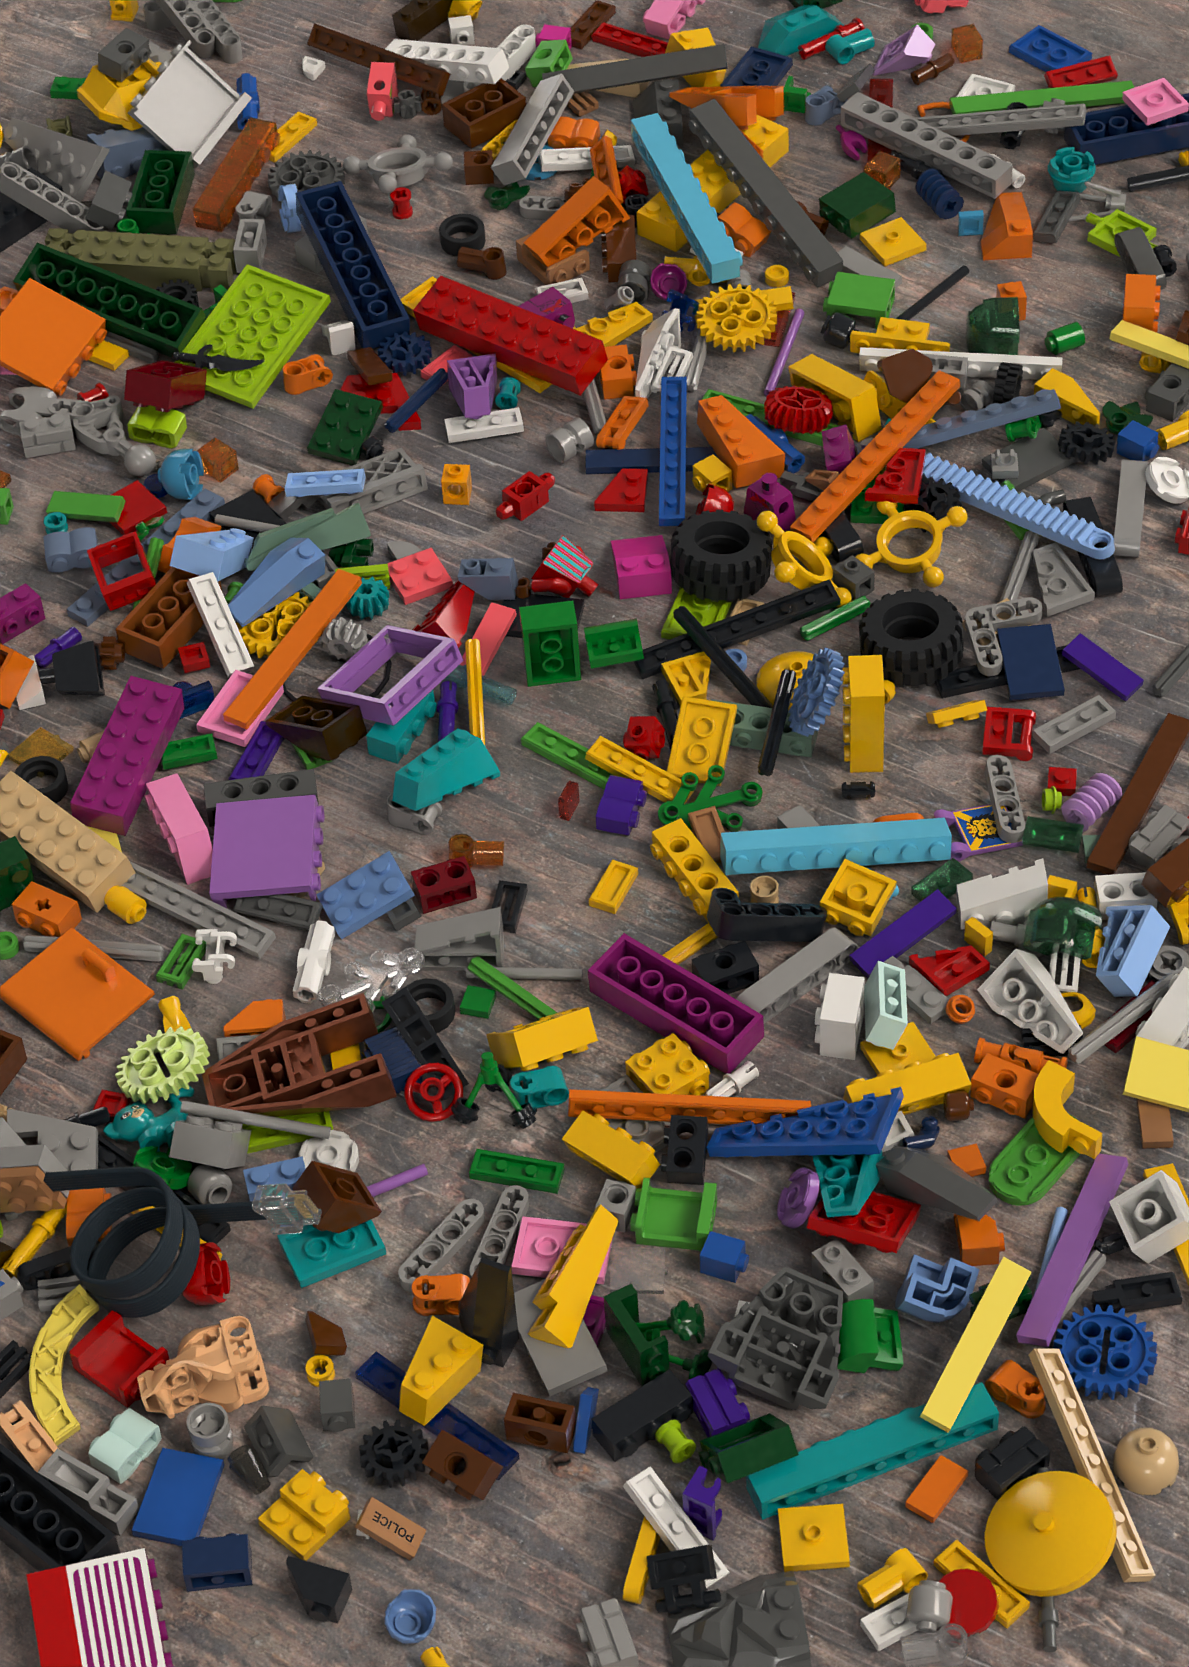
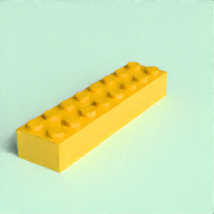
[636,115,789,252]

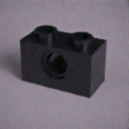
[691,941,759,994]

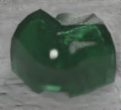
[966,297,1020,355]
[1023,897,1102,960]

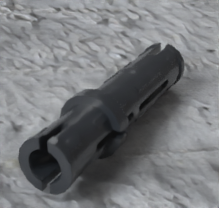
[652,680,678,750]

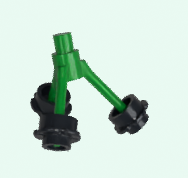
[451,1052,537,1129]

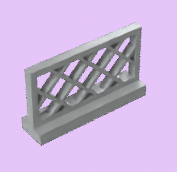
[318,448,428,514]

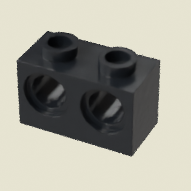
[661,1115,709,1185]

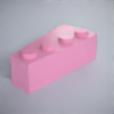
[643,0,706,40]

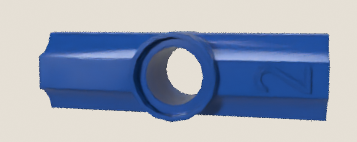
[236,73,260,133]
[746,414,805,474]

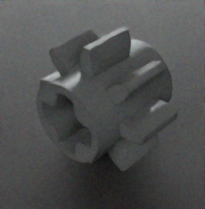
[393,89,422,119]

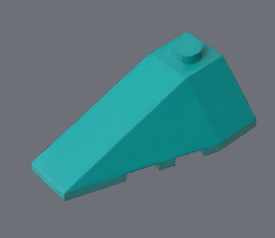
[812,1151,884,1217]

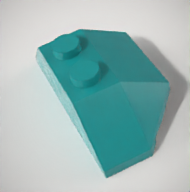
[758,5,844,56]

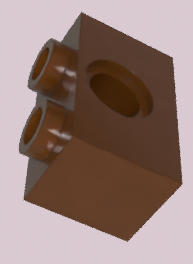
[504,1393,576,1454]
[422,1429,503,1500]

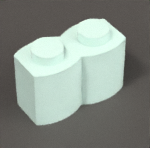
[88,1408,162,1484]

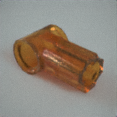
[448,834,504,868]

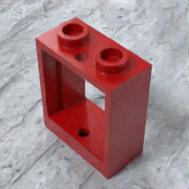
[87,531,156,611]

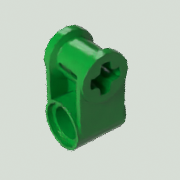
[1005,415,1041,442]

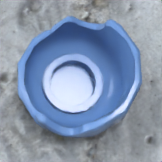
[384,1589,436,1644]

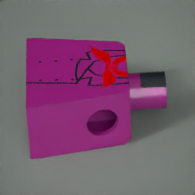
[518,287,575,329]
[744,473,796,534]

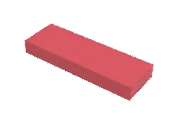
[458,602,517,678]

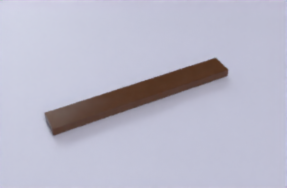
[307,23,451,96]
[1086,713,1189,875]

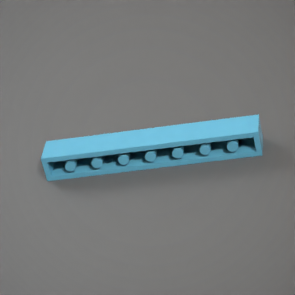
[720,818,952,875]

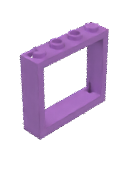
[317,625,464,726]

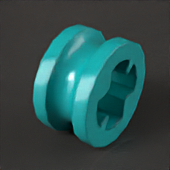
[43,512,68,534]

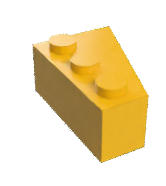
[665,27,726,87]

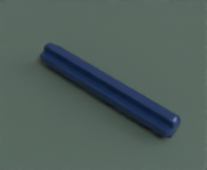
[384,368,448,433]

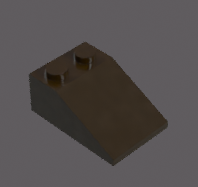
[265,695,367,761]

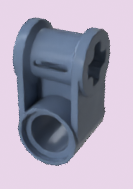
[805,85,848,126]

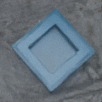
[958,210,984,236]

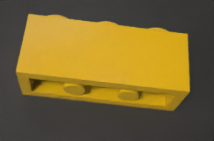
[562,1111,661,1189]

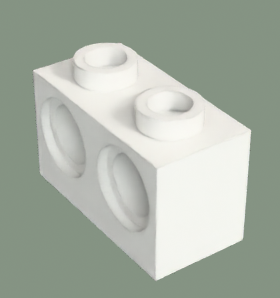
[1094,872,1158,921]

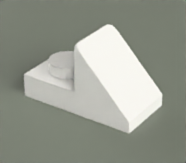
[321,320,356,355]

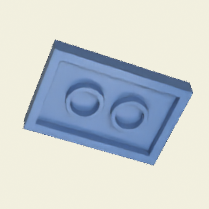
[316,851,415,940]

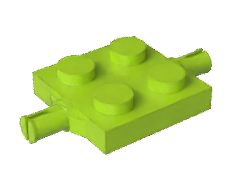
[1085,209,1158,258]

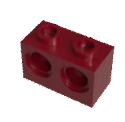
[411,856,477,914]

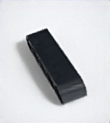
[1063,497,1123,597]

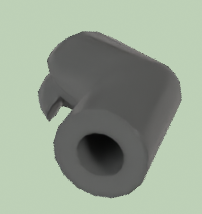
[1037,489,1066,505]

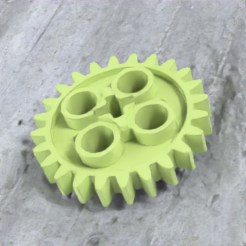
[115,1026,210,1104]

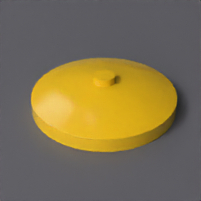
[985,1471,1117,1597]

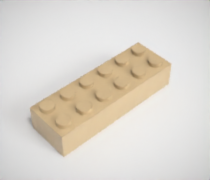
[0,771,135,913]

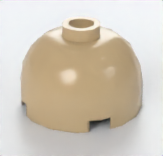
[1113,1428,1179,1495]

